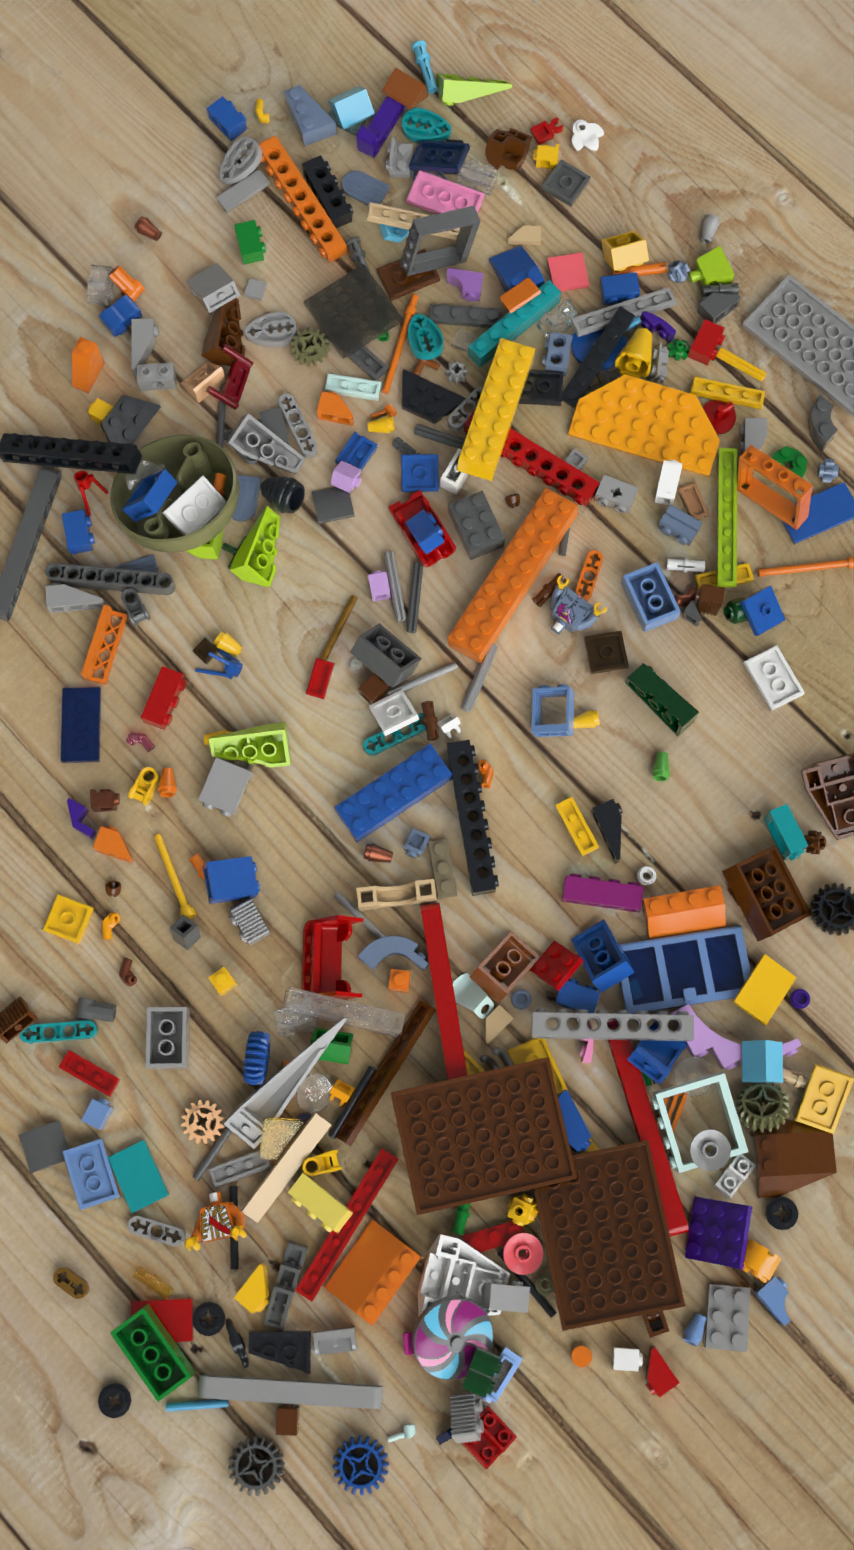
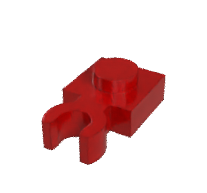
[530,118,563,145]

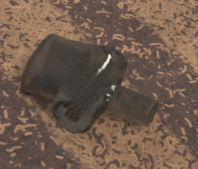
[589,369,621,392]

